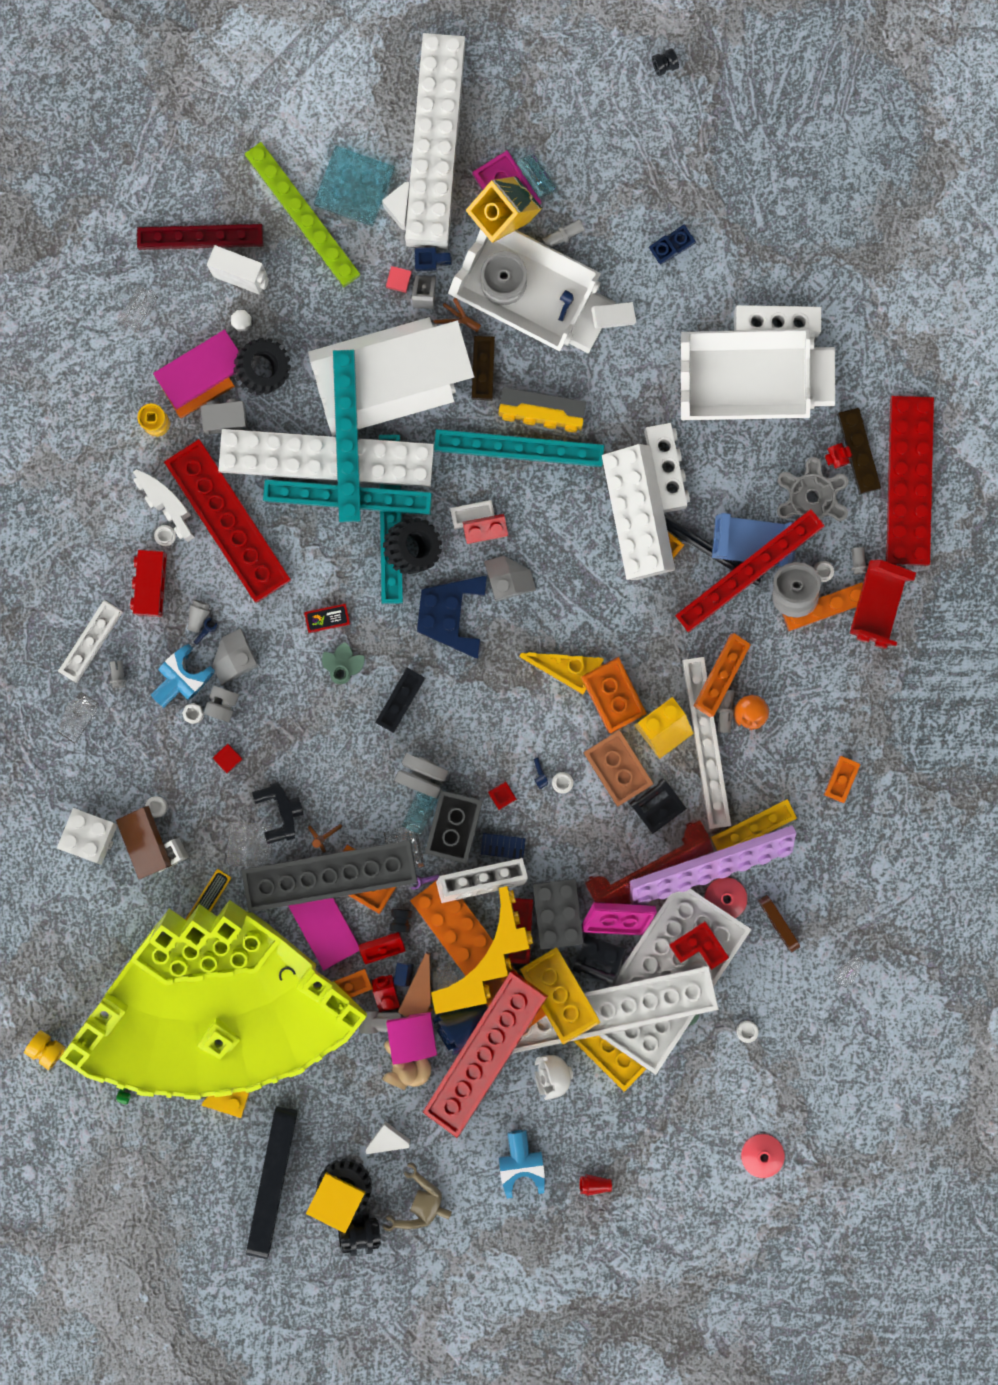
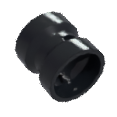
[652,48,679,76]
[389,909,413,933]

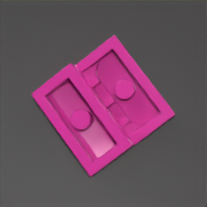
[386,1012,437,1065]

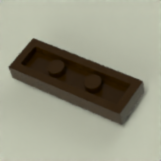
[471,336,495,401]

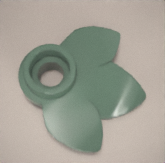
[322,642,365,684]

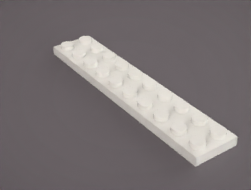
[218,429,434,487]
[512,966,719,1054]

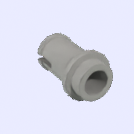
[851,547,868,575]
[109,661,127,688]

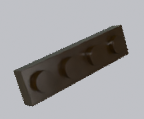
[837,408,881,495]

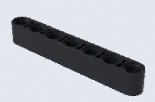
[246,1106,298,1259]

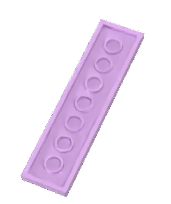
[630,825,796,905]

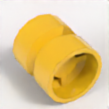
[137,403,170,437]
[24,1030,66,1070]

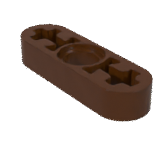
[758,894,800,953]

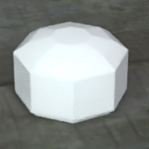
[231,310,252,331]
[182,703,205,724]

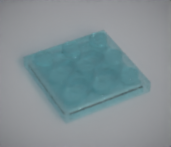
[314,145,395,227]

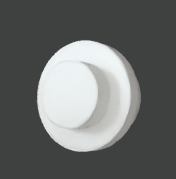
[154,525,176,547]
[813,561,834,582]
[552,772,573,794]

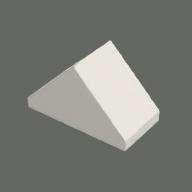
[382,182,410,230]
[159,838,189,873]
[366,1121,410,1154]

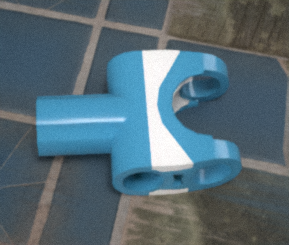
[150,644,215,708]
[499,1130,545,1199]

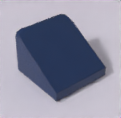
[394,963,414,987]

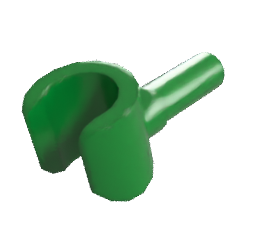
[116,1088,131,1105]

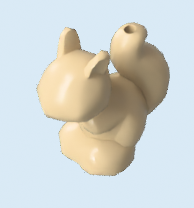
[382,1040,431,1090]

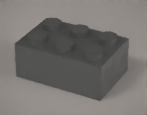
[425,790,483,864]
[532,878,583,949]

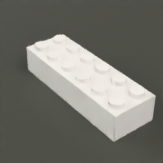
[602,444,675,580]

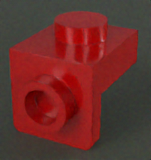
[372,975,400,1012]

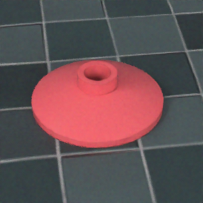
[704,877,747,918]
[741,1134,785,1178]

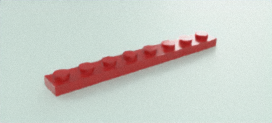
[675,509,825,633]

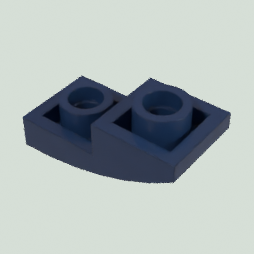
[649,224,696,265]

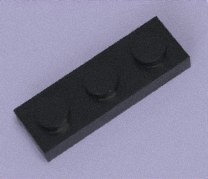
[375,667,426,733]

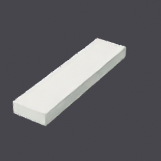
[58,600,123,683]

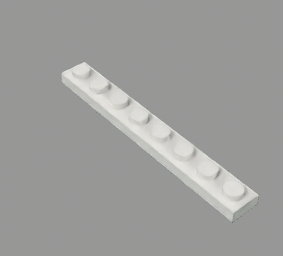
[682,657,731,829]

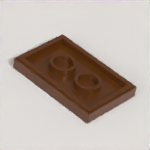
[116,806,172,879]

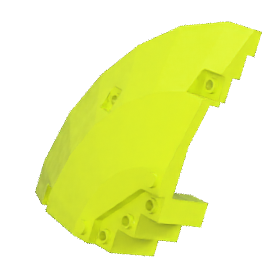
[60,900,367,1100]

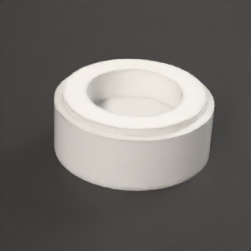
[145,796,168,818]
[736,1020,759,1043]

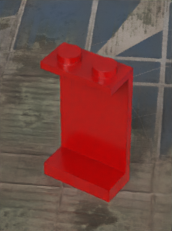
[849,560,916,649]

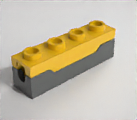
[499,387,586,433]

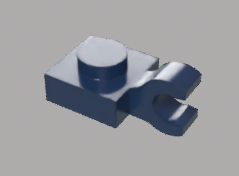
[415,247,452,271]

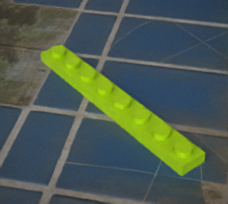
[245,142,360,288]

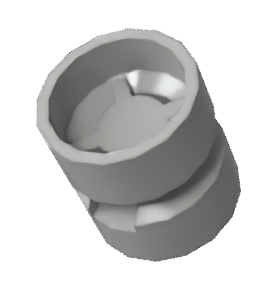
[203,685,239,723]

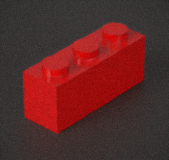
[130,550,167,617]

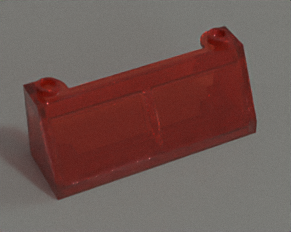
[582,819,714,904]

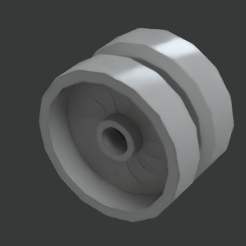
[481,251,527,305]
[772,562,821,618]
[394,753,449,799]

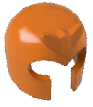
[733,694,770,731]

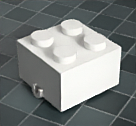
[57,808,118,865]

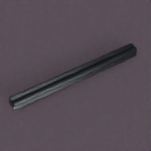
[664,514,763,585]

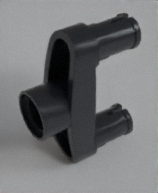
[252,782,304,845]

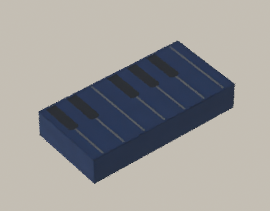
[481,833,526,859]

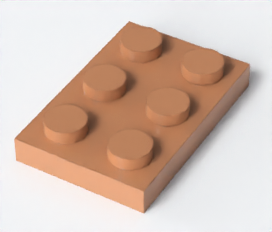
[583,730,653,807]

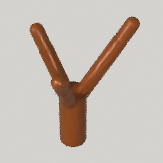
[434,298,481,332]
[308,824,342,853]

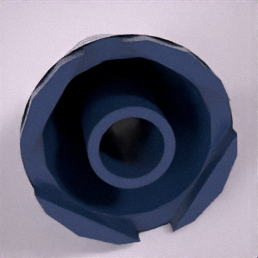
[433,1004,488,1056]

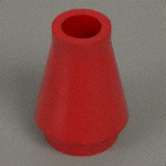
[579,1174,612,1196]

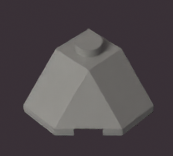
[484,556,536,602]
[212,628,260,685]

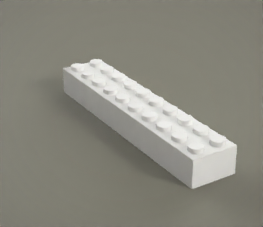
[405,33,465,250]

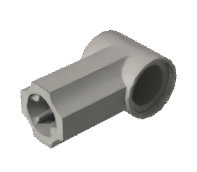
[359,1010,402,1034]

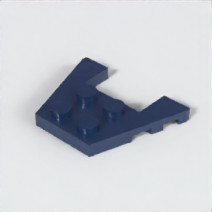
[417,576,487,659]

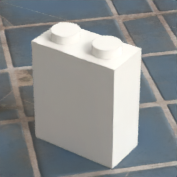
[207,245,269,295]

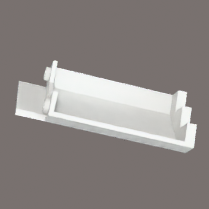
[448,229,616,354]
[308,317,474,437]
[681,329,835,420]

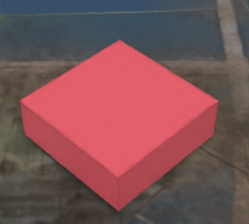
[386,266,412,293]

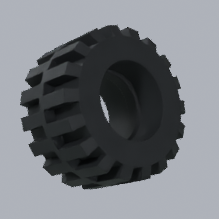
[233,338,291,395]
[383,518,442,574]
[316,1158,372,1216]

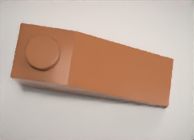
[398,952,433,1017]

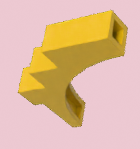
[431,886,533,1014]

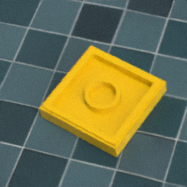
[306,1172,365,1233]

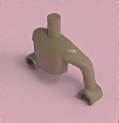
[383,1162,452,1231]

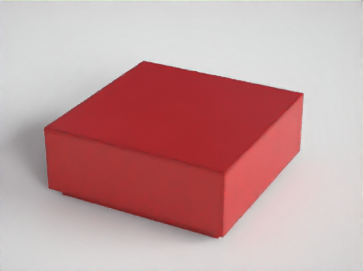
[213,744,243,774]
[488,781,517,810]

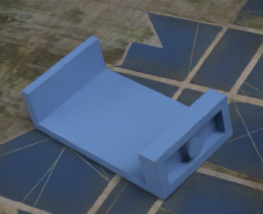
[712,513,795,567]

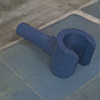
[558,290,574,322]
[193,618,218,645]
[534,758,548,789]

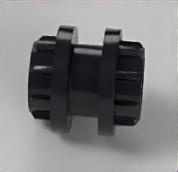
[338,1214,381,1257]

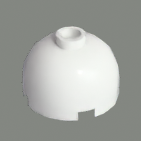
[535,1055,573,1100]

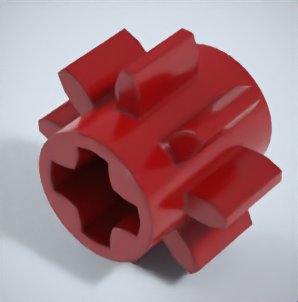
[825,443,852,469]

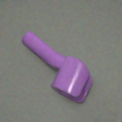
[411,875,439,889]

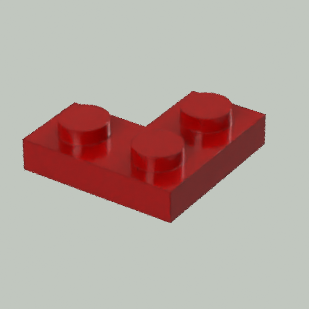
[669,921,729,970]

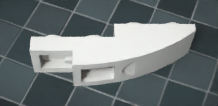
[133,470,195,542]

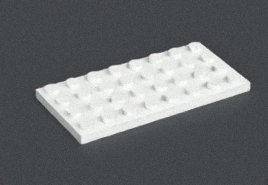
[599,889,751,1075]

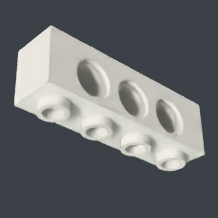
[734,305,821,339]
[644,423,690,513]
[436,858,528,903]

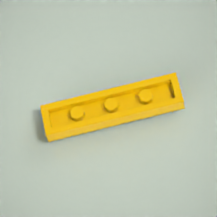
[710,799,797,851]

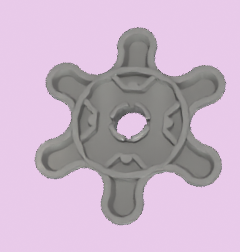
[777,457,849,536]

